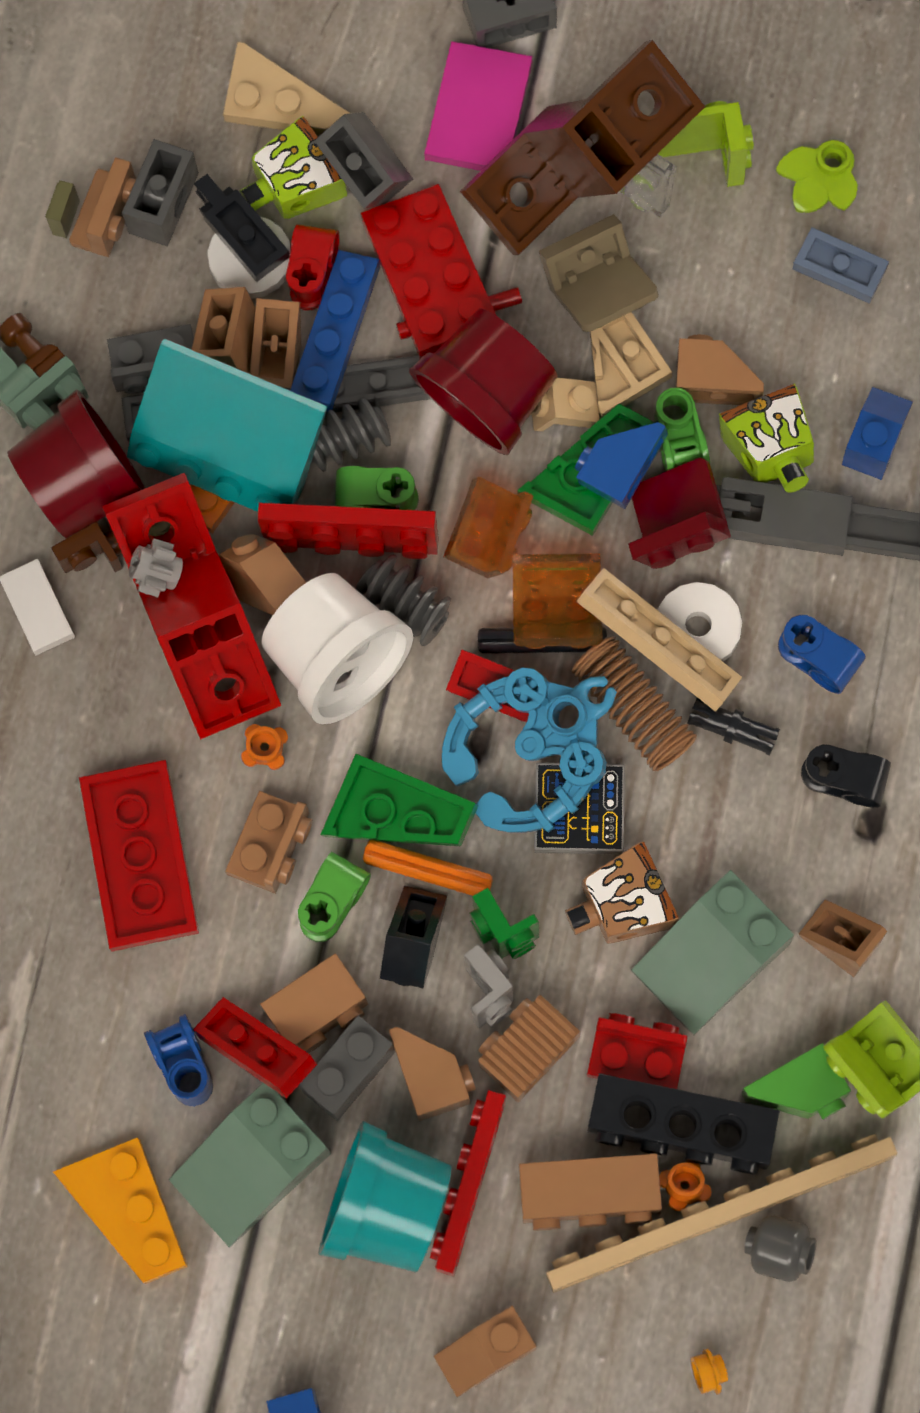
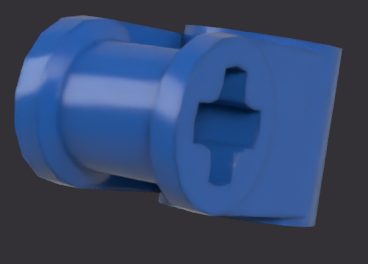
[778,615,866,694]
[144,1014,213,1107]

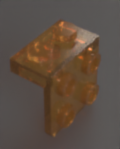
[512,553,602,649]

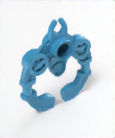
[442,667,617,833]

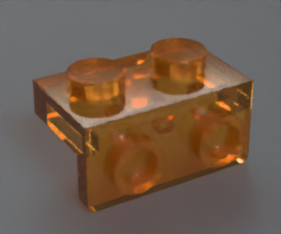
[443,477,533,579]

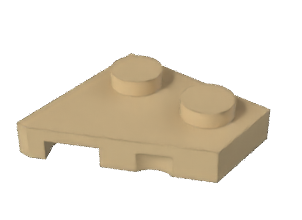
[590,312,672,418]

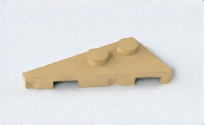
[223,42,350,135]

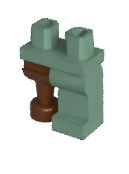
[0,313,89,430]

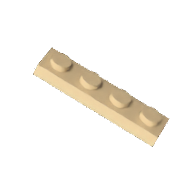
[576,568,742,712]

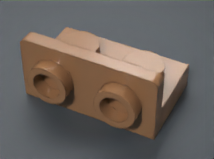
[225,791,313,894]

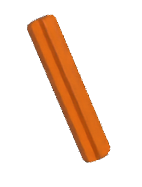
[363,839,493,896]

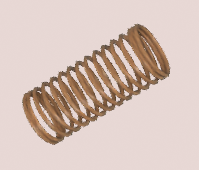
[572,636,697,771]

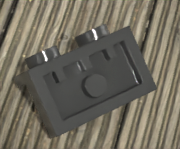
[107,324,194,394]

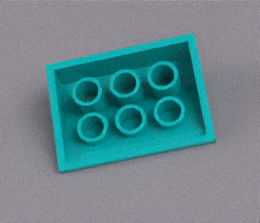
[126,339,327,512]

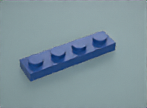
[290,250,380,411]

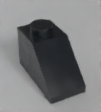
[379,886,448,989]

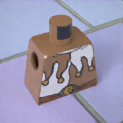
[565,841,679,944]

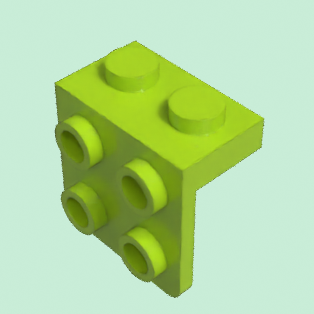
[655,101,754,187]
[823,1000,920,1118]

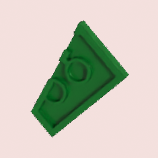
[320,754,478,847]

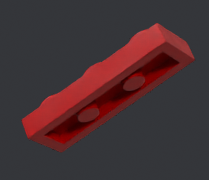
[193,997,317,1098]

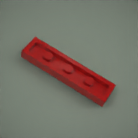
[430,1090,506,1277]

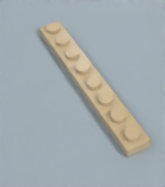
[546,1134,898,1293]

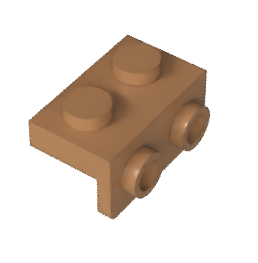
[69,157,136,257]

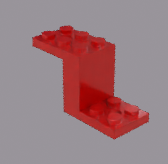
[102,473,282,740]

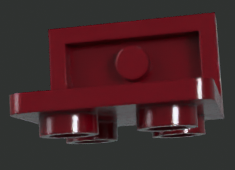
[628,458,731,569]

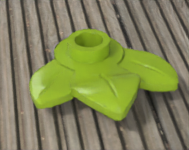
[776,140,858,213]

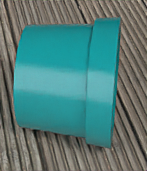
[318,1121,452,1272]

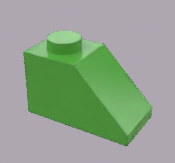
[741,1043,851,1120]

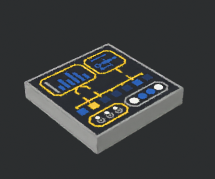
[534,763,625,855]

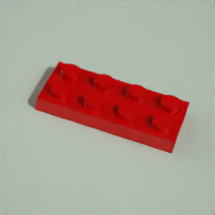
[360,184,496,359]
[258,503,439,559]
[79,760,199,952]

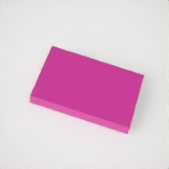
[424,41,533,171]

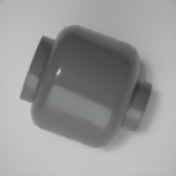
[744,1216,816,1282]

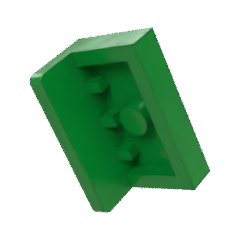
[469,888,539,959]

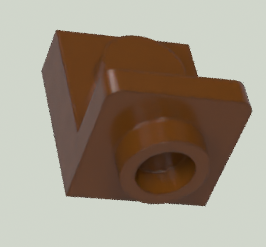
[51,521,122,574]

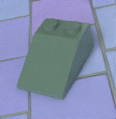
[631,870,794,1036]
[169,1083,331,1248]

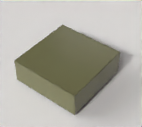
[45,180,80,238]

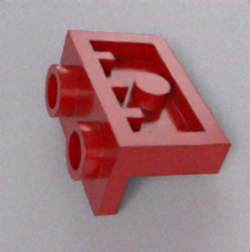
[587,1013,688,1089]

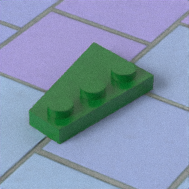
[517,404,655,536]

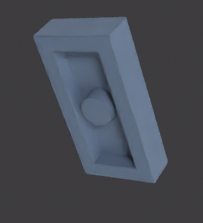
[792,227,889,304]

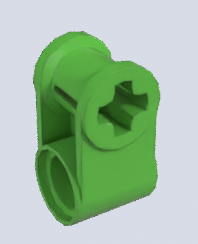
[654,388,710,472]
[335,466,419,510]
[298,852,371,942]

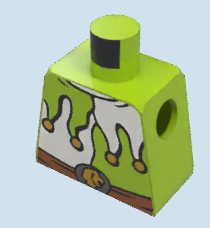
[240,116,347,219]
[719,384,814,493]

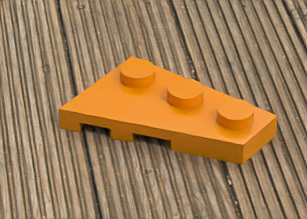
[53,1137,188,1284]

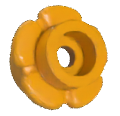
[691,1349,728,1394]

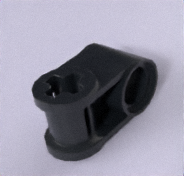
[801,744,891,808]

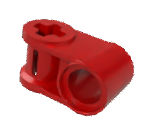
[286,224,340,311]

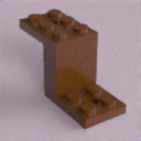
[460,40,705,255]

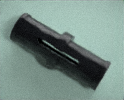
[687,697,780,756]

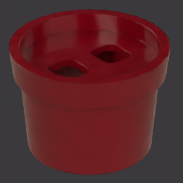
[409,308,558,456]
[7,389,146,538]

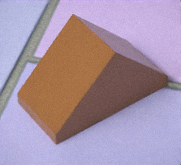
[250,298,301,389]
[799,899,887,977]

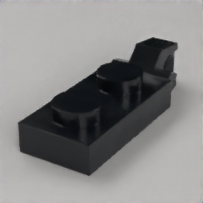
[194,174,290,282]

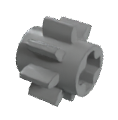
[129,538,183,597]

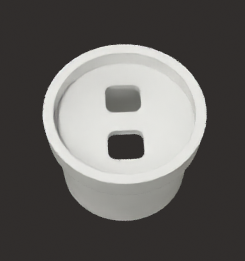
[262,573,413,724]

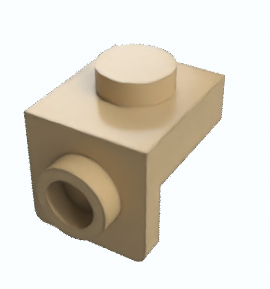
[531,377,599,432]

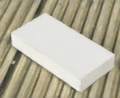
[0,559,75,656]

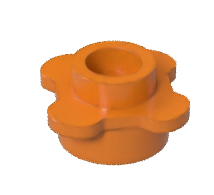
[241,724,288,770]
[659,1161,712,1211]

